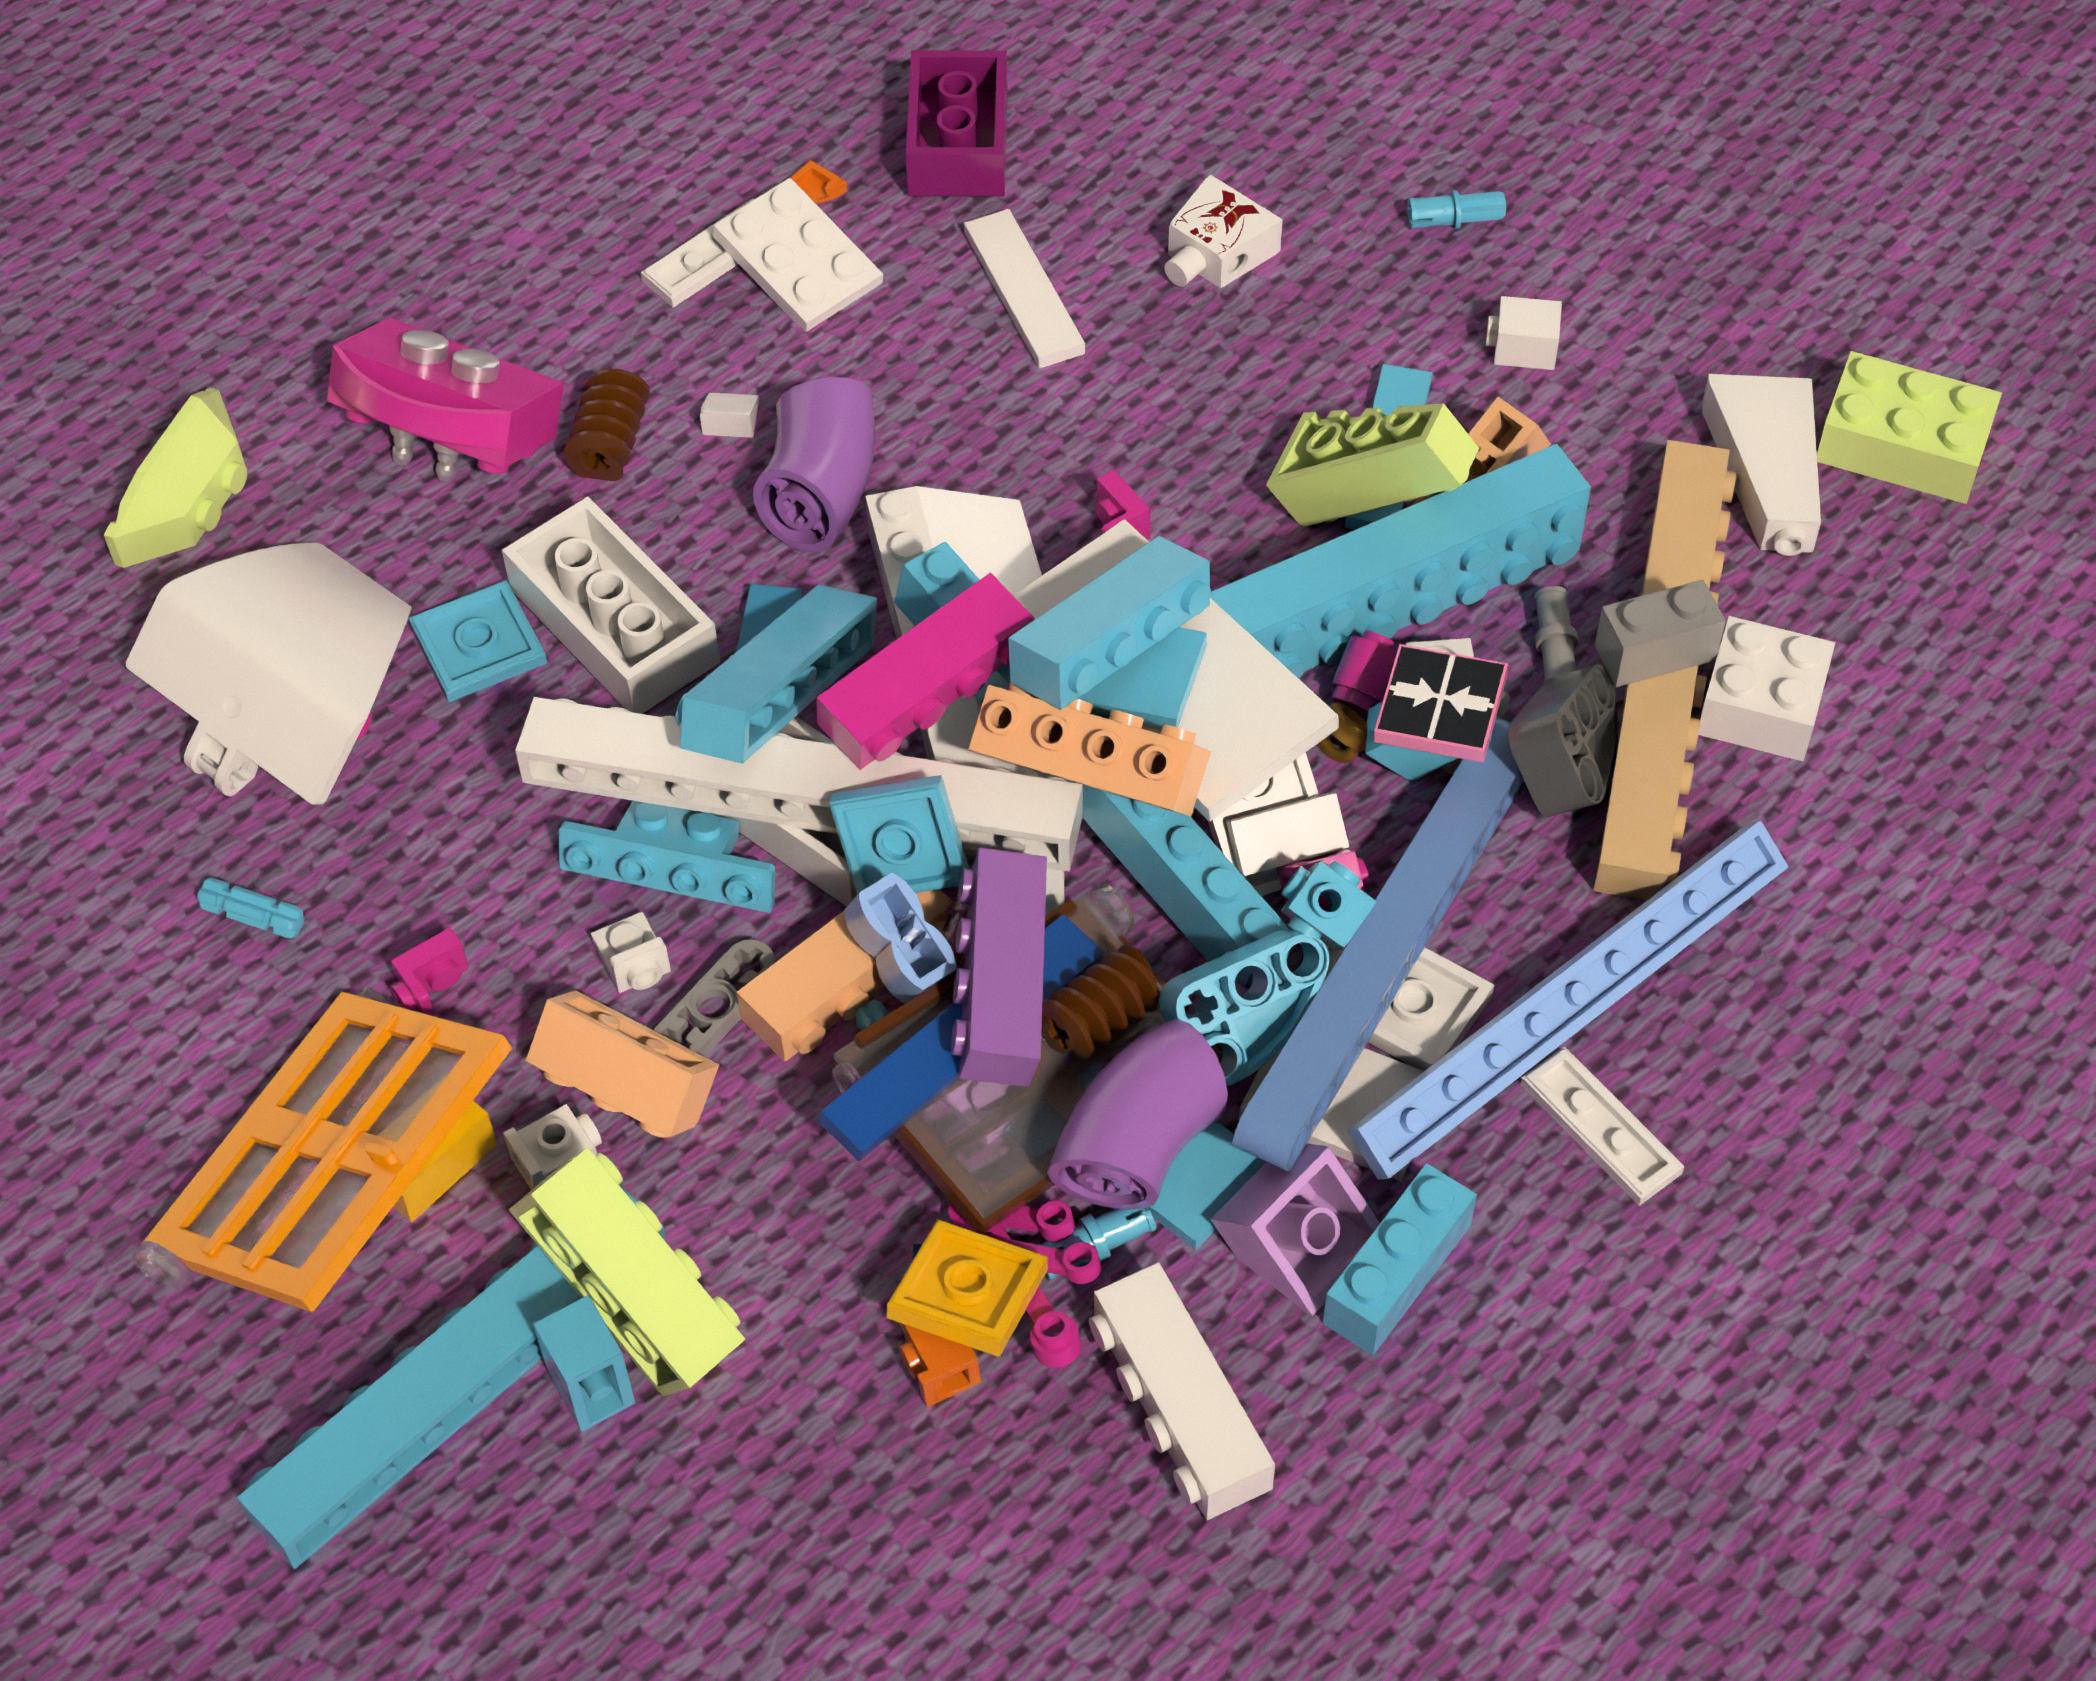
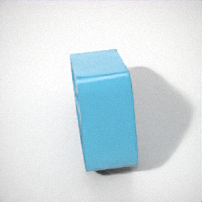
[1159,929,1330,1086]

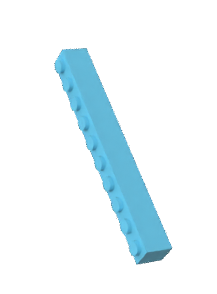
[894,541,1293,989]

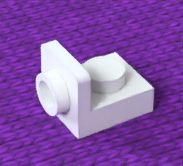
[591,912,671,993]

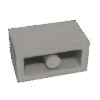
[1595,579,1726,687]

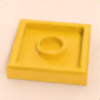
[887,1219,1048,1357]

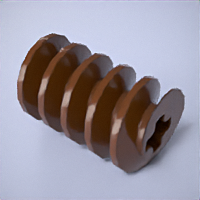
[564,368,651,482]
[1041,943,1161,1060]

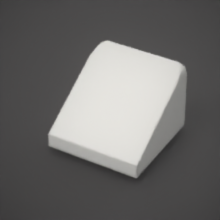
[700,393,759,438]

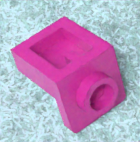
[1095,469,1151,540]
[390,927,469,1016]

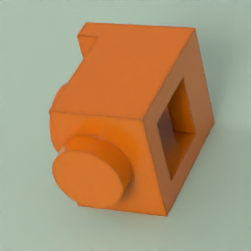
[898,1323,982,1407]

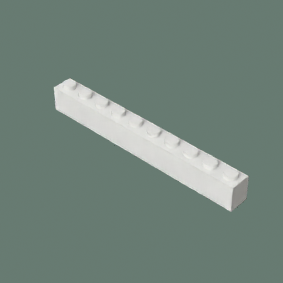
[515,697,1083,872]

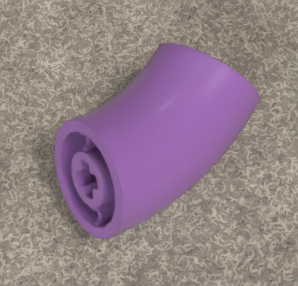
[753,377,875,552]
[1047,1019,1228,1210]

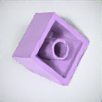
[1210,1144,1380,1316]

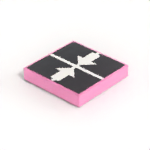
[1374,644,1508,763]

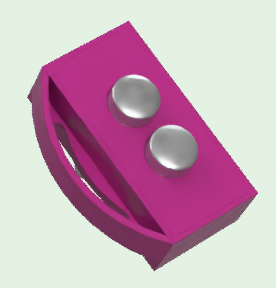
[327,318,564,482]

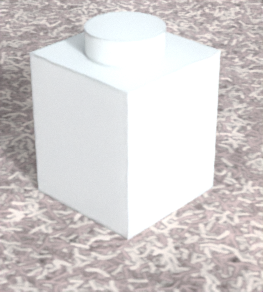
[1486,296,1562,370]

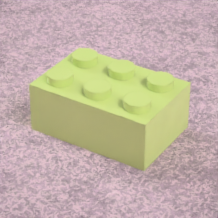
[1817,351,2002,504]

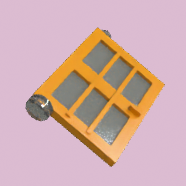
[132,986,512,1313]

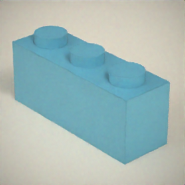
[1323,1163,1477,1356]

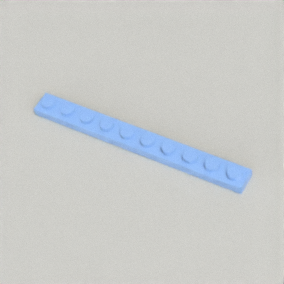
[1347,820,1789,1180]

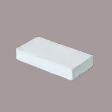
[1226,792,1349,876]

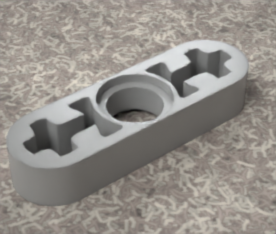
[654,940,775,1057]

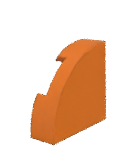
[790,160,848,203]

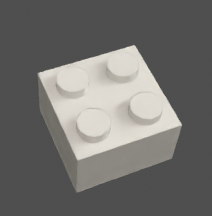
[1698,616,1835,761]

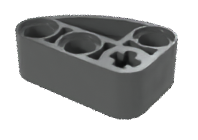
[1508,664,1618,817]

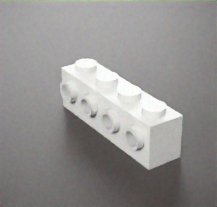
[1089,1262,1275,1520]

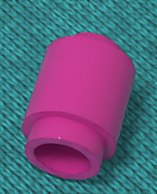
[1331,630,1397,715]

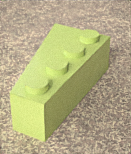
[1266,403,1479,527]

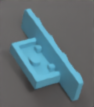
[559,801,775,913]

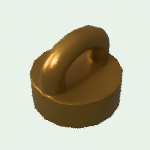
[1317,702,1367,763]

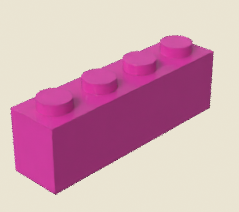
[817,572,1035,770]

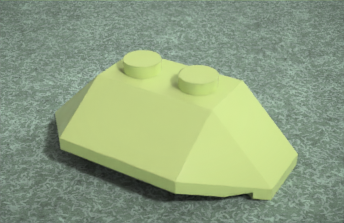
[104,387,247,568]

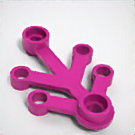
[948,1183,1101,1368]

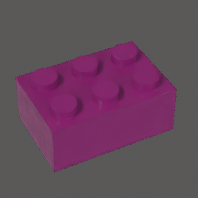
[906,50,1008,196]

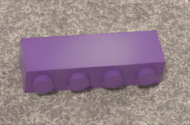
[951,848,1047,1087]

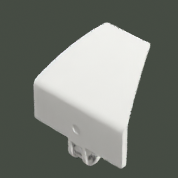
[126,543,412,805]

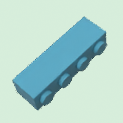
[1008,536,1211,710]

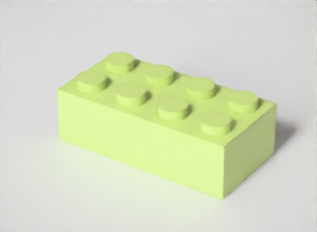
[508,1147,745,1396]

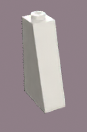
[1702,374,1821,556]

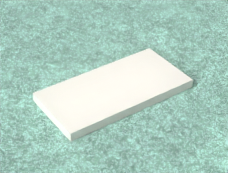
[1013,519,1339,822]

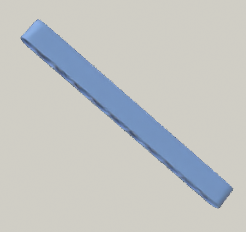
[1232,717,1524,1171]

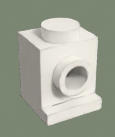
[503,1104,602,1190]

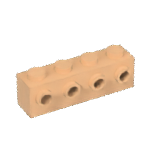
[968,681,1211,817]

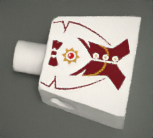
[1164,175,1282,288]

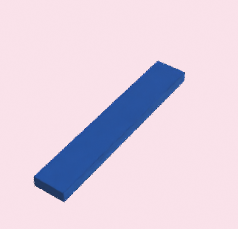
[817,914,1104,1161]

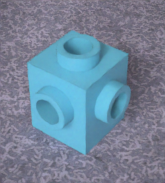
[1280,861,1377,951]

